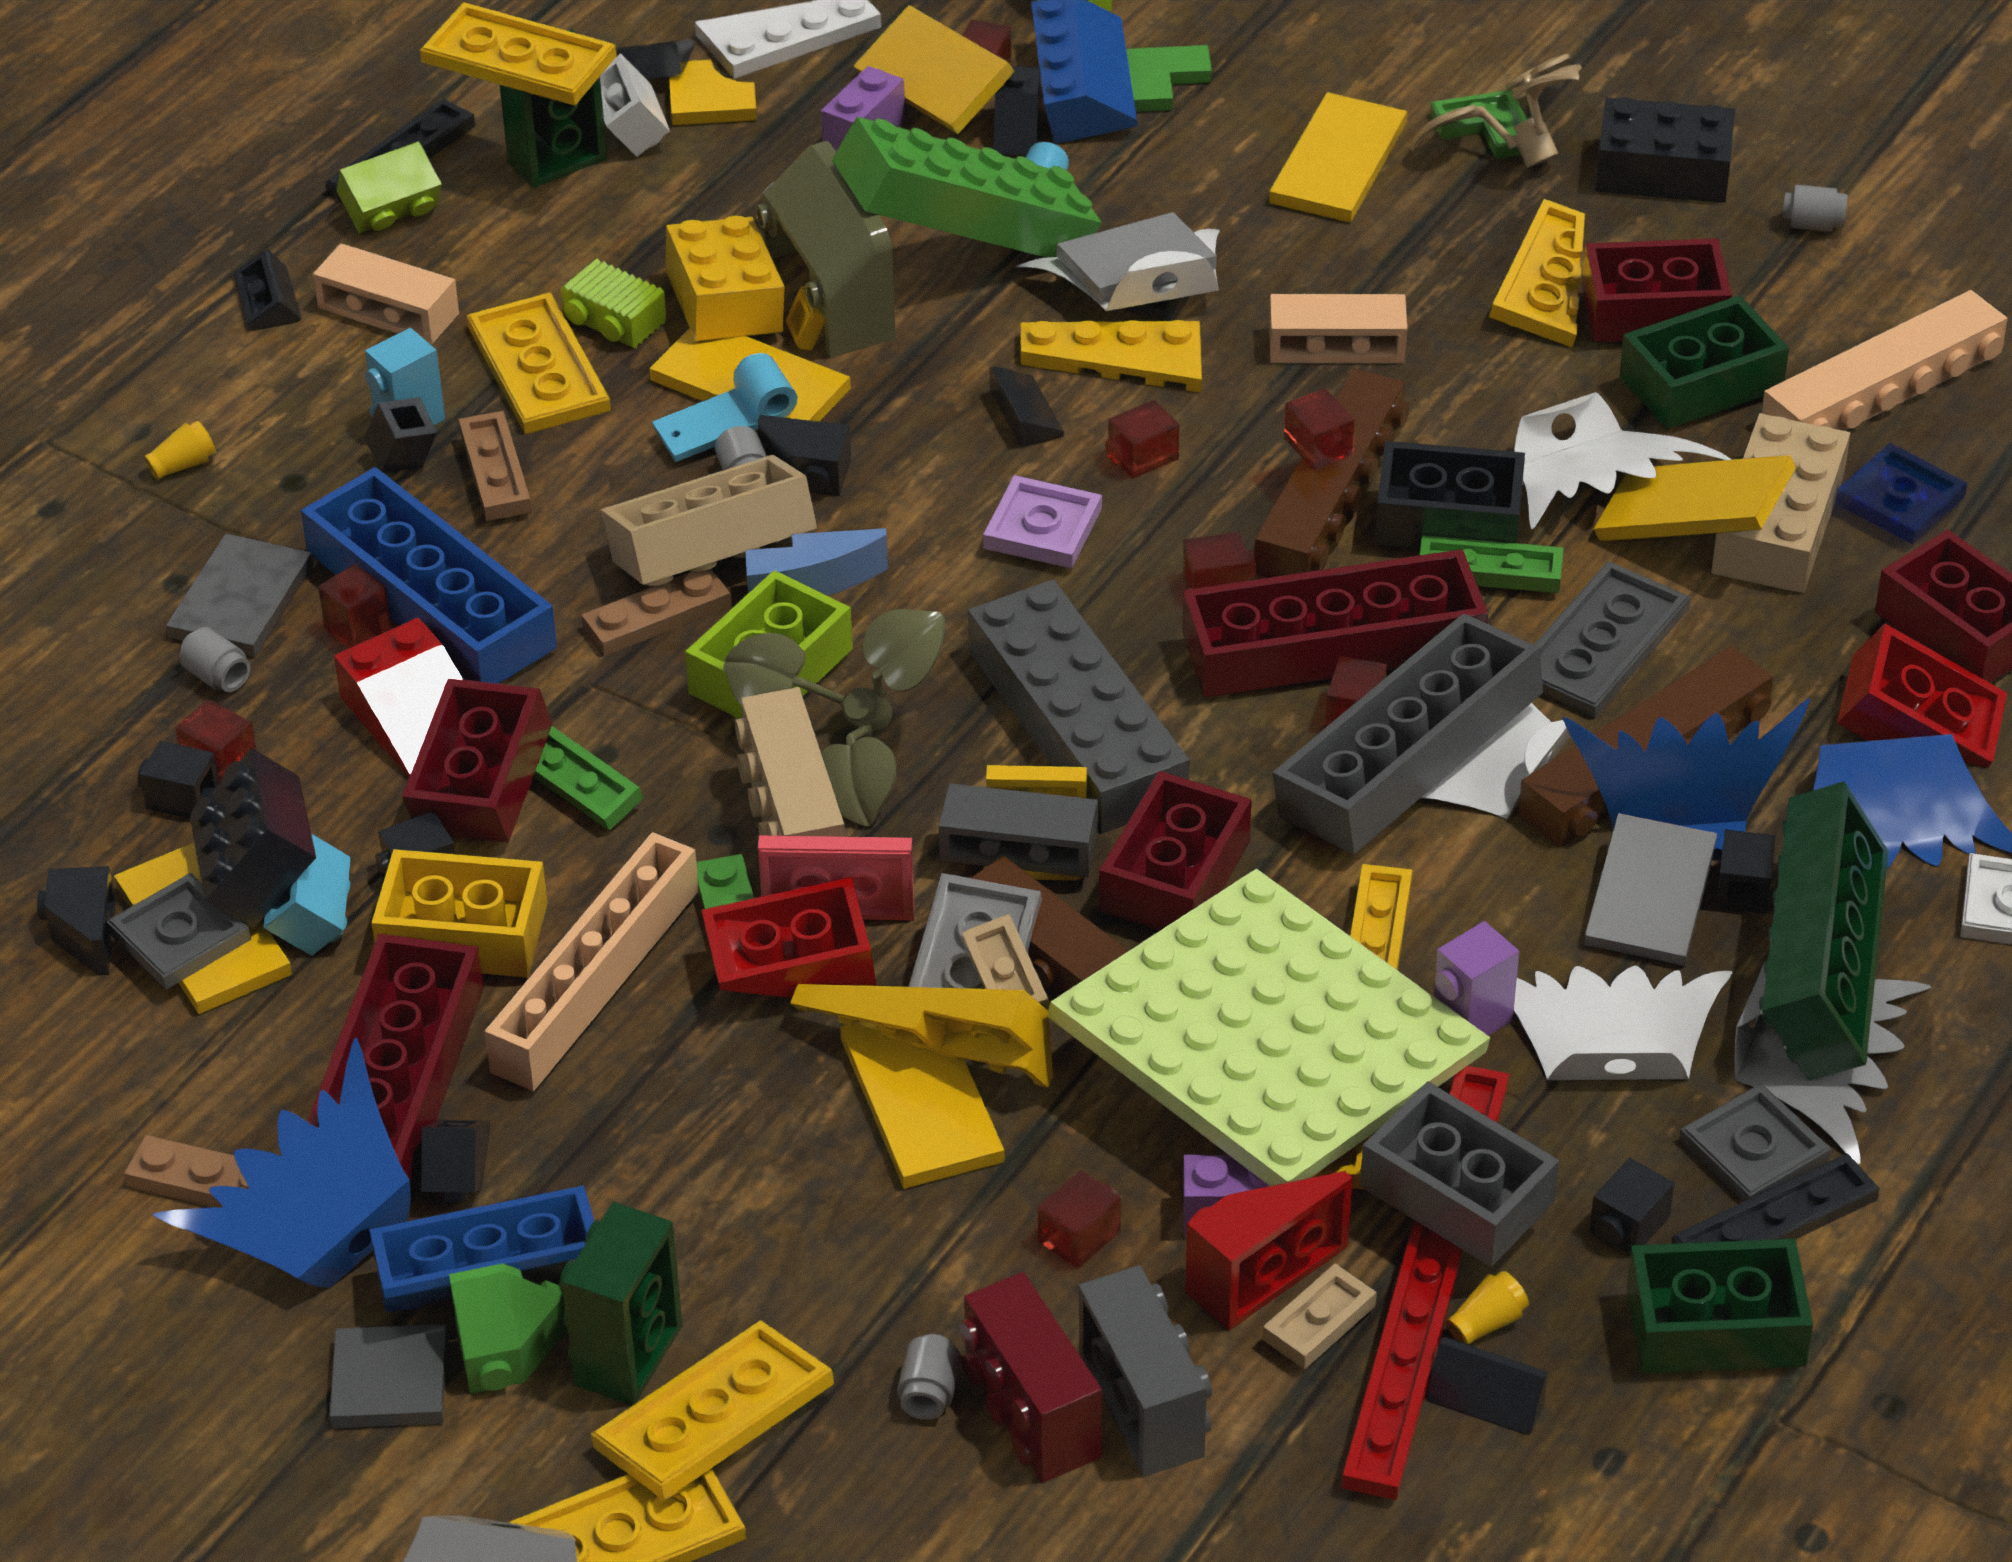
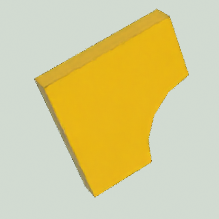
[669,60,757,126]

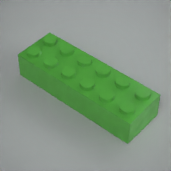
[832,117,1102,258]

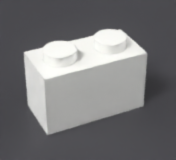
[600,54,670,156]

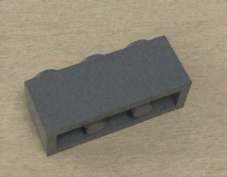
[939,783,1098,878]

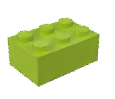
[685,570,853,719]

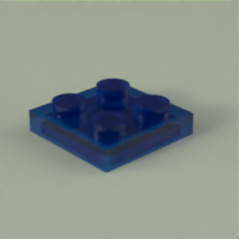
[1835,443,1968,544]

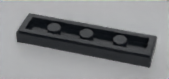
[325,99,475,202]
[1671,1153,1880,1244]

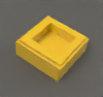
[786,286,825,350]

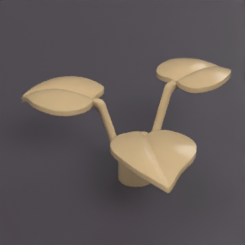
[1409,54,1582,168]

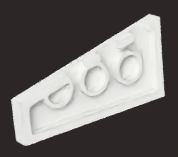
[695,0,881,79]

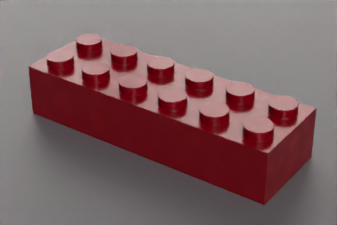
[1182,549,1488,697]
[307,934,484,1191]

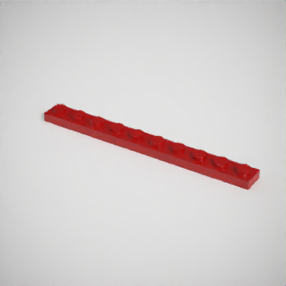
[1342,1065,1510,1500]

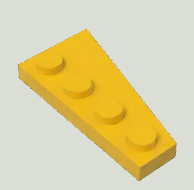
[1489,199,1585,348]
[1021,320,1202,393]

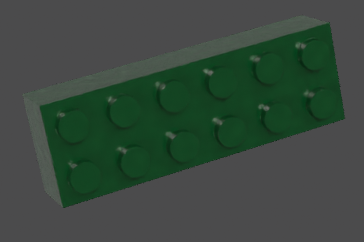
[1759,781,1889,1080]

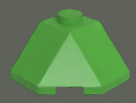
[449,1263,568,1394]

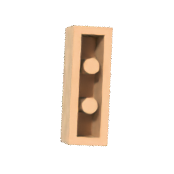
[313,243,459,345]
[1269,294,1407,364]

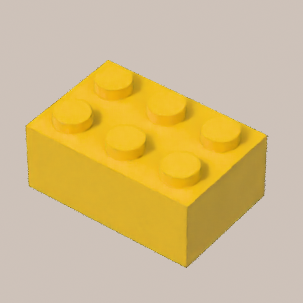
[665,216,784,341]
[372,849,548,978]

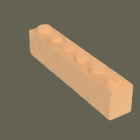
[1762,290,2008,431]
[485,832,699,1091]

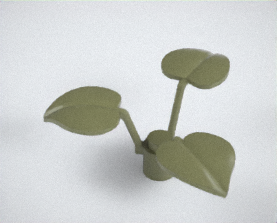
[724,609,945,827]

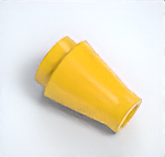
[144,421,216,480]
[1446,1271,1529,1345]

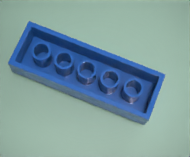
[301,467,557,684]

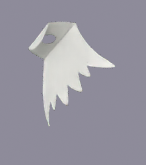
[1016,229,1220,311]
[1514,392,1732,529]
[1421,703,1573,819]
[1514,966,1733,1080]

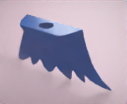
[1562,699,1810,860]
[1813,734,2012,868]
[153,1038,411,1287]

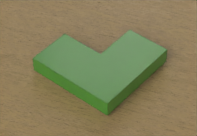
[1127,45,1212,112]
[1430,90,1527,159]

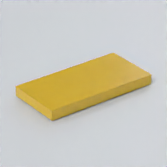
[420,2,617,106]
[853,5,1015,134]
[1269,92,1408,223]
[467,292,611,435]
[649,328,851,422]
[1593,455,1796,541]
[114,843,292,1014]
[840,1021,1005,1189]
[591,1320,834,1501]
[508,1468,746,1562]

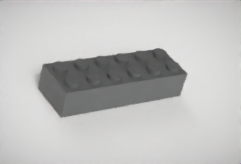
[968,579,1190,834]
[1272,613,1543,855]

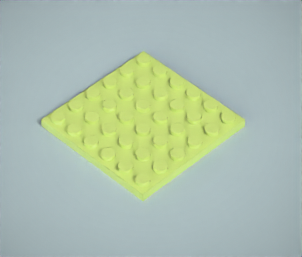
[1047,869,1490,1186]

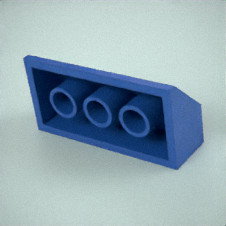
[1031,0,1138,144]
[370,1185,594,1313]

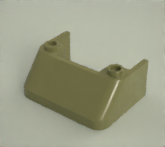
[755,141,896,358]

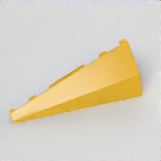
[790,984,1053,1088]

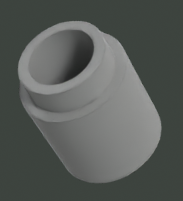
[1782,184,1848,232]
[714,426,767,470]
[179,627,251,692]
[897,1334,961,1420]

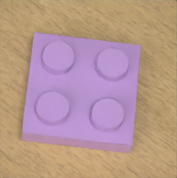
[983,475,1102,568]

